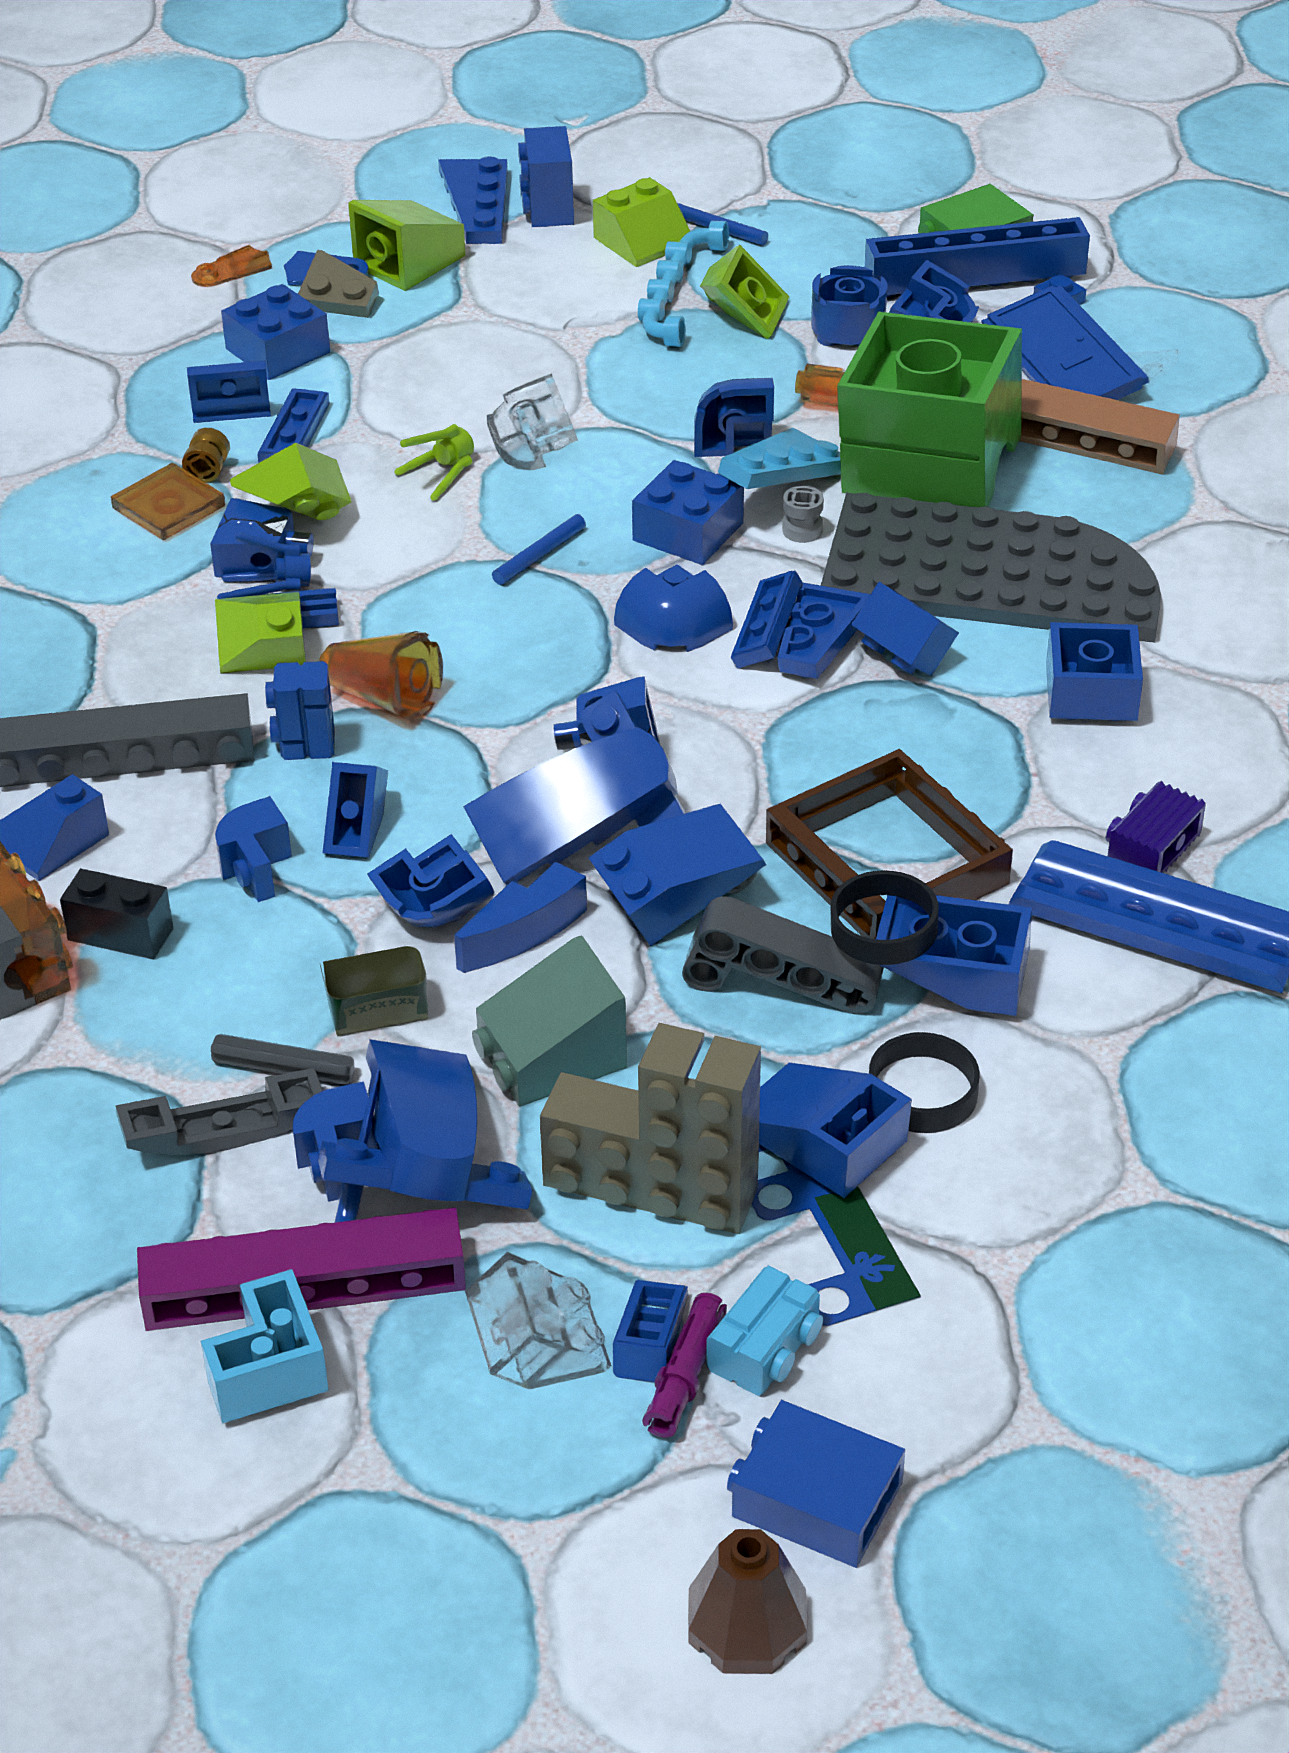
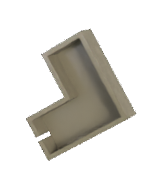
[540,1023,761,1234]

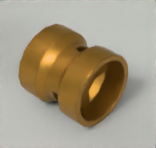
[182,427,230,483]

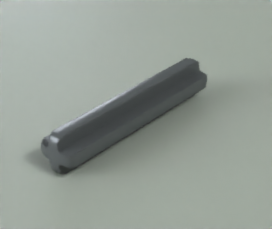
[210,1034,355,1085]

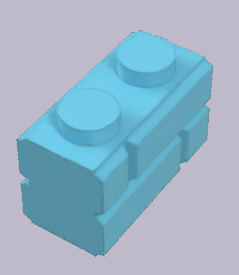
[707,1265,823,1396]

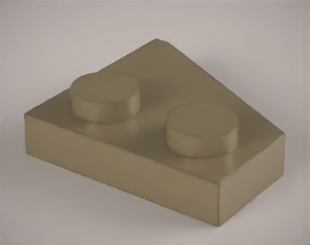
[298,250,379,318]

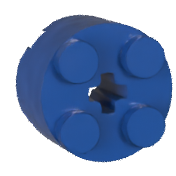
[811,265,888,346]

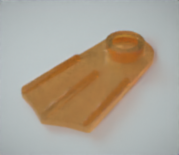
[191,245,272,287]

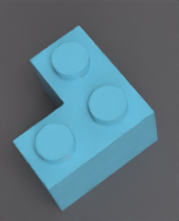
[201,1269,329,1424]

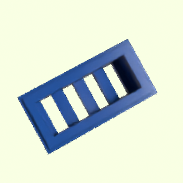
[613,1280,688,1382]

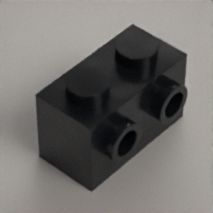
[60,868,174,960]

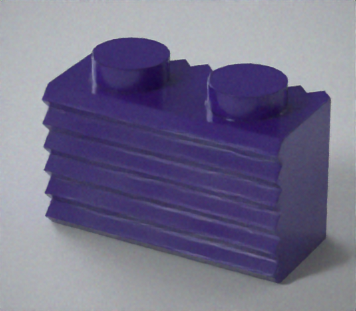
[1105,781,1206,873]

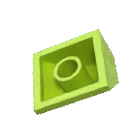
[700,244,790,339]
[215,592,306,673]

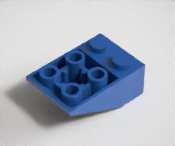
[759,1062,912,1198]

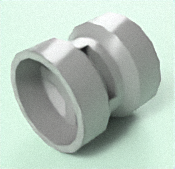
[782,486,824,543]

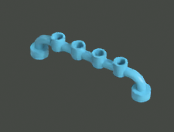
[638,221,729,347]

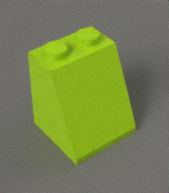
[348,200,466,291]

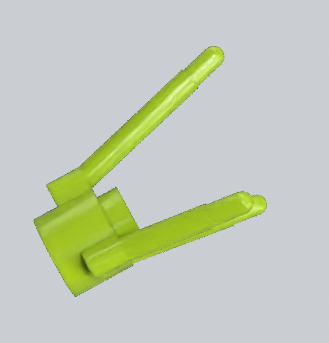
[394,424,474,501]

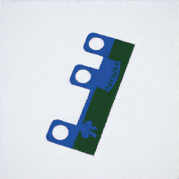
[751,1144,921,1326]

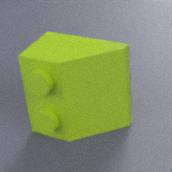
[593,177,691,267]
[229,443,352,520]

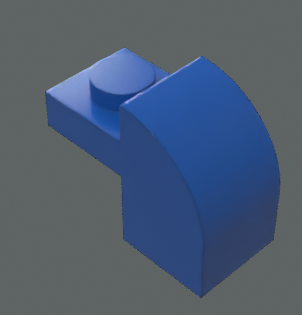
[215,796,292,902]
[293,1082,378,1202]

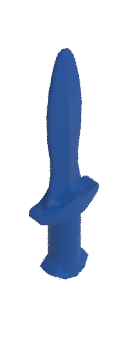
[334,1069,380,1223]

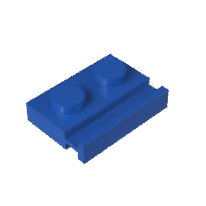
[187,361,271,423]

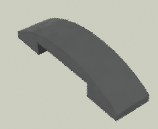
[115,1068,323,1155]

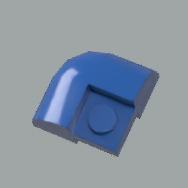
[889,260,979,323]
[694,378,774,457]
[614,564,733,652]
[367,834,495,927]

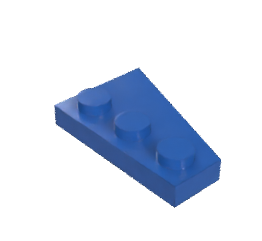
[777,582,870,679]

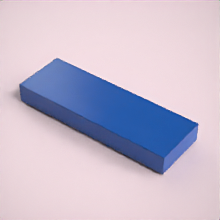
[257,388,330,463]
[730,570,802,669]

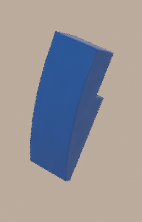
[454,862,587,973]

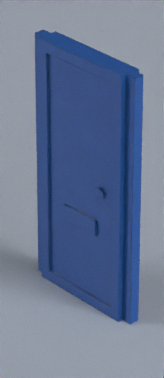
[981,285,1149,400]

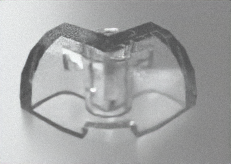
[487,373,578,470]

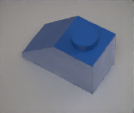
[322,762,388,858]

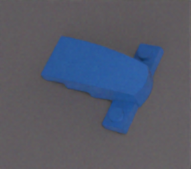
[463,690,685,885]
[318,1039,533,1210]

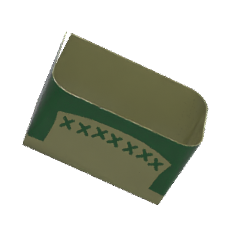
[320,946,428,1036]

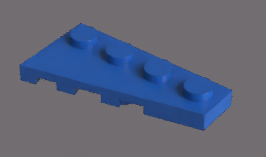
[438,156,508,244]

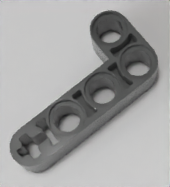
[682,896,884,1014]

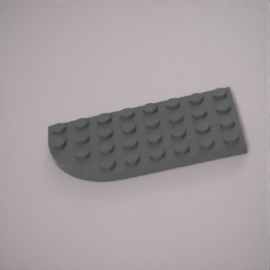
[821,492,1161,643]

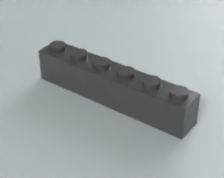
[0,693,255,787]

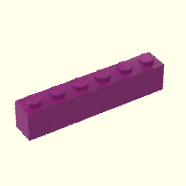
[137,1208,466,1331]

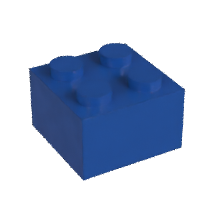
[518,126,574,227]
[221,284,330,380]
[632,460,744,565]
[1046,622,1143,721]

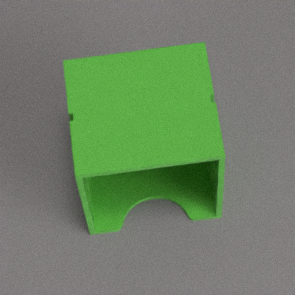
[837,311,1022,507]

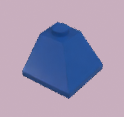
[0,774,109,881]

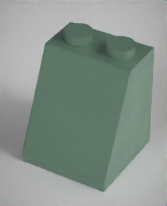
[472,935,627,1107]

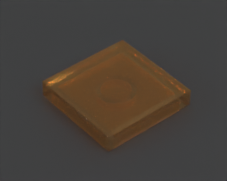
[110,462,225,541]

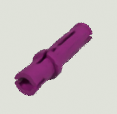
[642,1292,727,1438]

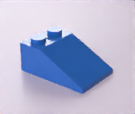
[588,803,767,946]
[876,895,1032,1016]

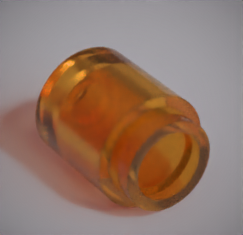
[795,363,845,407]

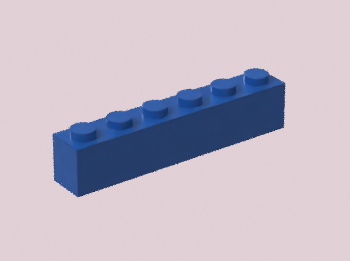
[864,217,1090,297]

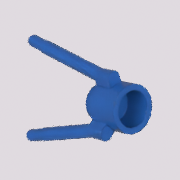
[217,533,311,599]

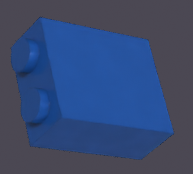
[727,1399,905,1568]

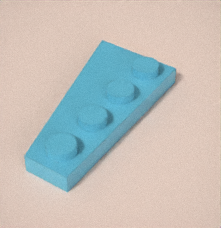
[718,428,841,489]

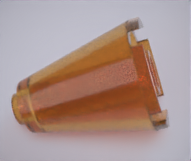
[319,631,443,719]

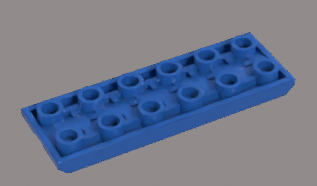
[1009,840,1289,993]

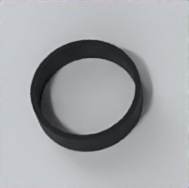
[830,870,939,965]
[869,1032,980,1133]

